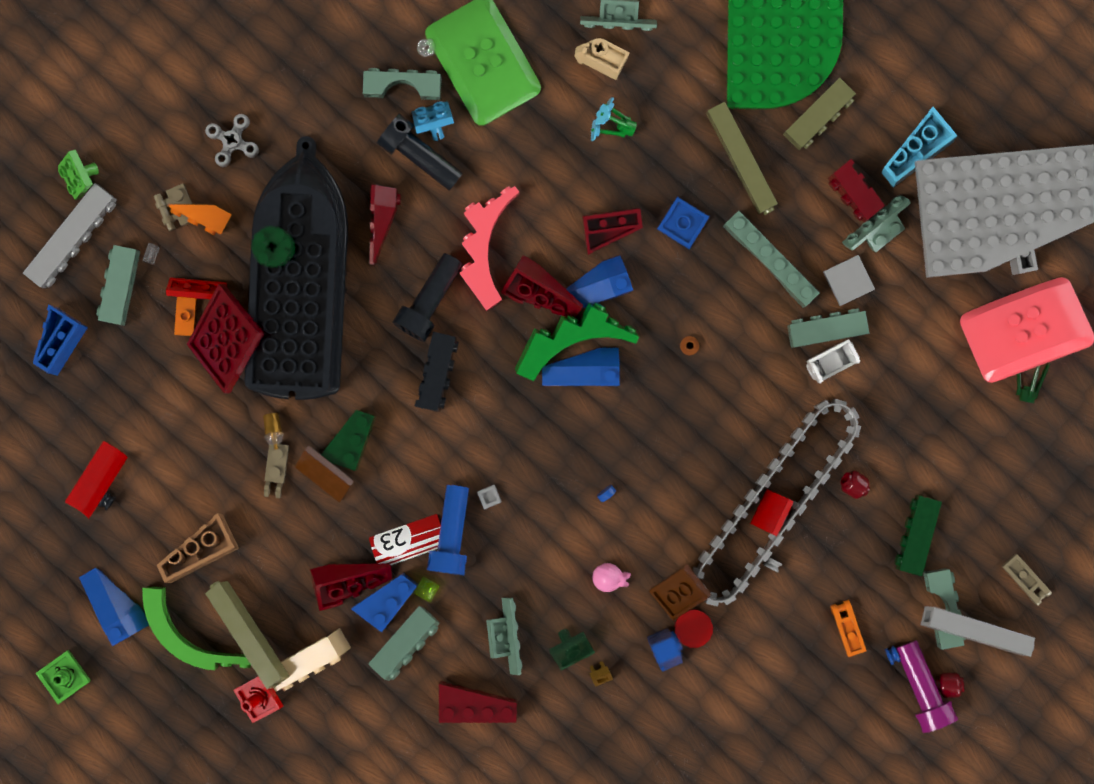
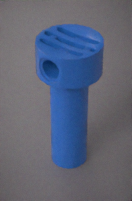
[427,485,469,575]

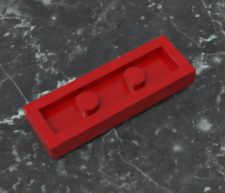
[166,278,227,300]

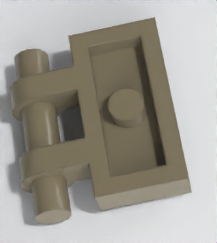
[154,183,193,232]

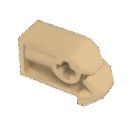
[575,38,629,80]

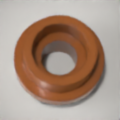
[680,336,699,355]

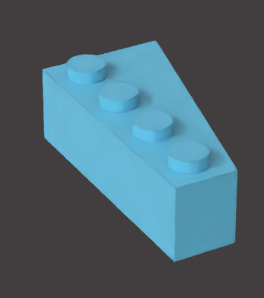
[882,107,957,188]

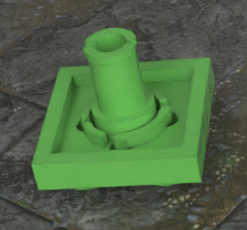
[58,150,99,200]
[36,650,91,704]

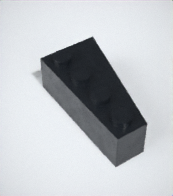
[415,332,459,412]

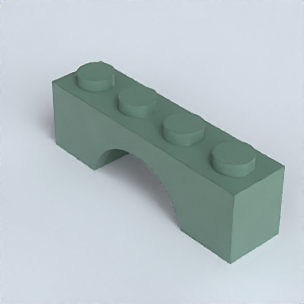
[363,68,442,100]
[923,568,966,650]

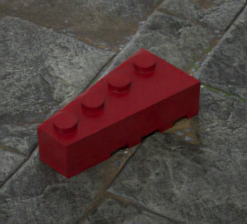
[439,681,517,723]

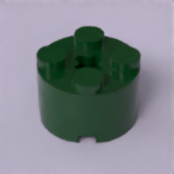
[252,227,295,267]

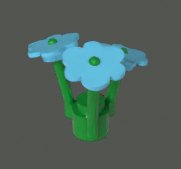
[591,97,637,141]

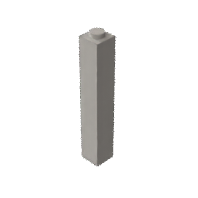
[921,606,1035,657]

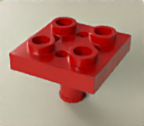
[233,676,283,723]

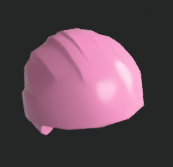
[592,563,631,592]

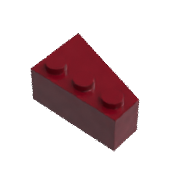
[827,159,885,222]
[582,208,643,255]

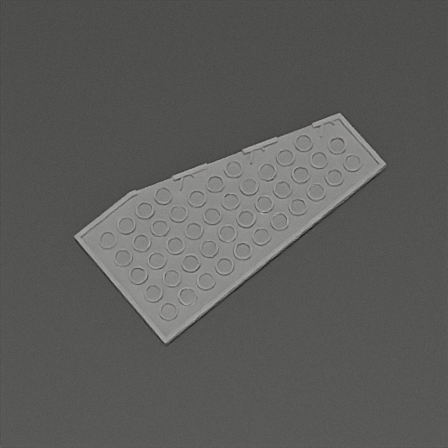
[915,144,1094,278]

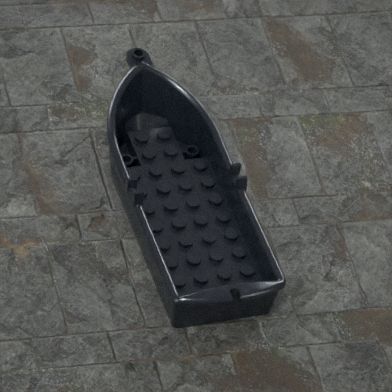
[244,136,348,400]

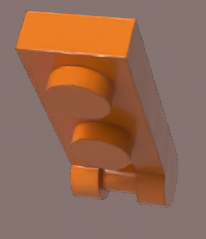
[830,599,866,657]

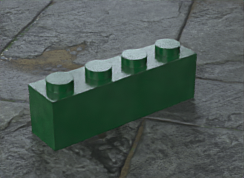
[895,495,942,576]

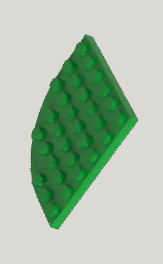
[727,0,843,109]

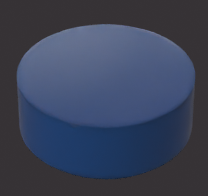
[597,485,616,502]

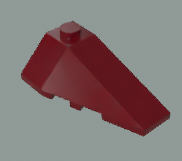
[369,185,401,266]

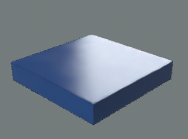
[657,196,710,249]

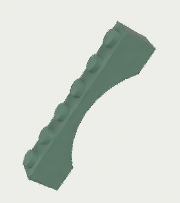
[723,211,819,308]

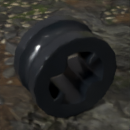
[98,492,116,511]

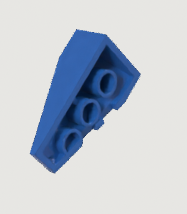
[560,256,633,316]
[542,348,620,386]
[79,568,149,646]

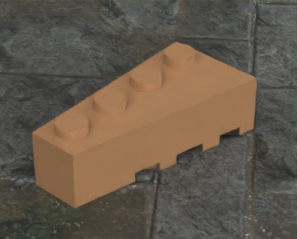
[157,513,239,583]

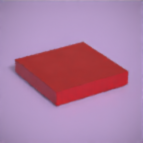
[750,489,794,536]

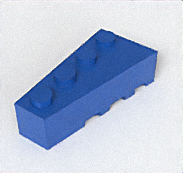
[647,628,683,672]

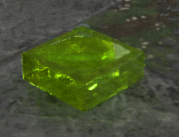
[414,576,440,603]

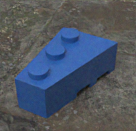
[33,304,88,376]
[351,573,418,632]

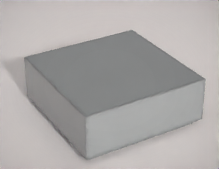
[477,484,502,509]

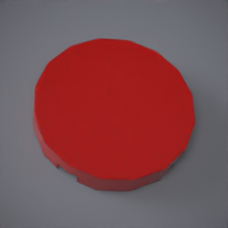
[675,609,713,648]

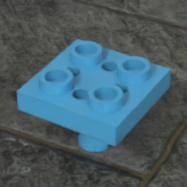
[411,101,454,141]

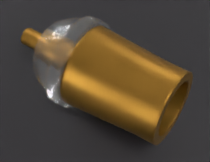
[263,413,284,450]

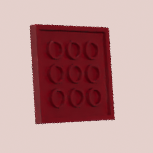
[187,284,263,394]

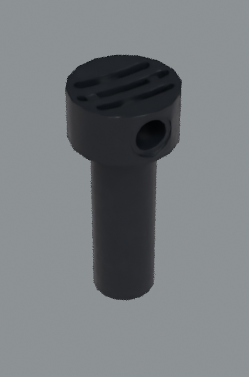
[376,113,463,191]
[392,253,463,342]

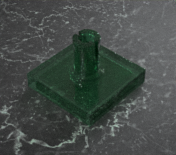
[549,629,595,671]

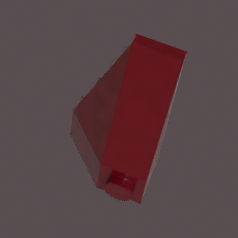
[500,255,583,318]
[310,563,392,611]

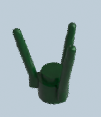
[1016,363,1050,403]

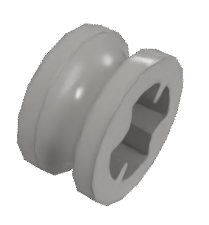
[763,557,782,572]

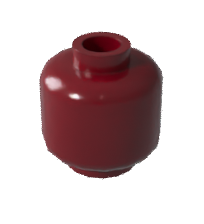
[840,471,870,499]
[936,672,965,698]

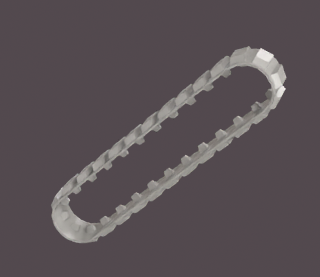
[692,399,861,606]

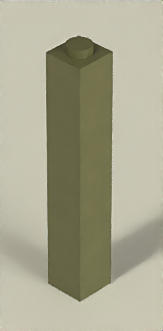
[706,102,778,215]
[205,581,290,689]

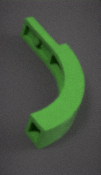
[143,586,251,670]

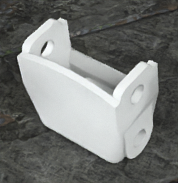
[806,340,861,383]

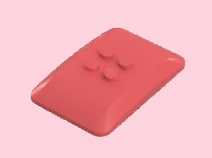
[960,277,1094,383]

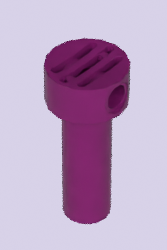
[896,640,959,733]

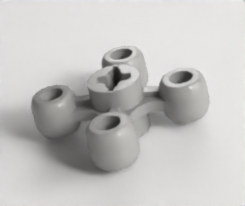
[205,114,259,167]

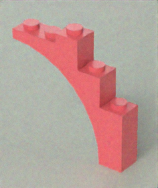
[460,186,519,311]

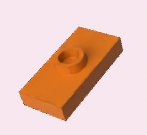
[174,297,197,336]

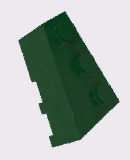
[321,410,376,471]

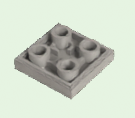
[823,255,875,306]

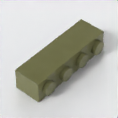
[783,78,856,150]

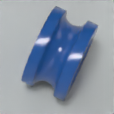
[885,645,901,665]

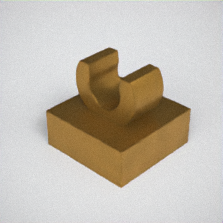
[589,661,613,687]

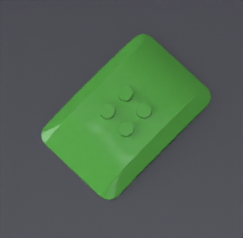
[425,0,541,126]

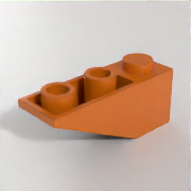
[167,204,232,236]

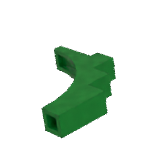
[515,303,639,381]

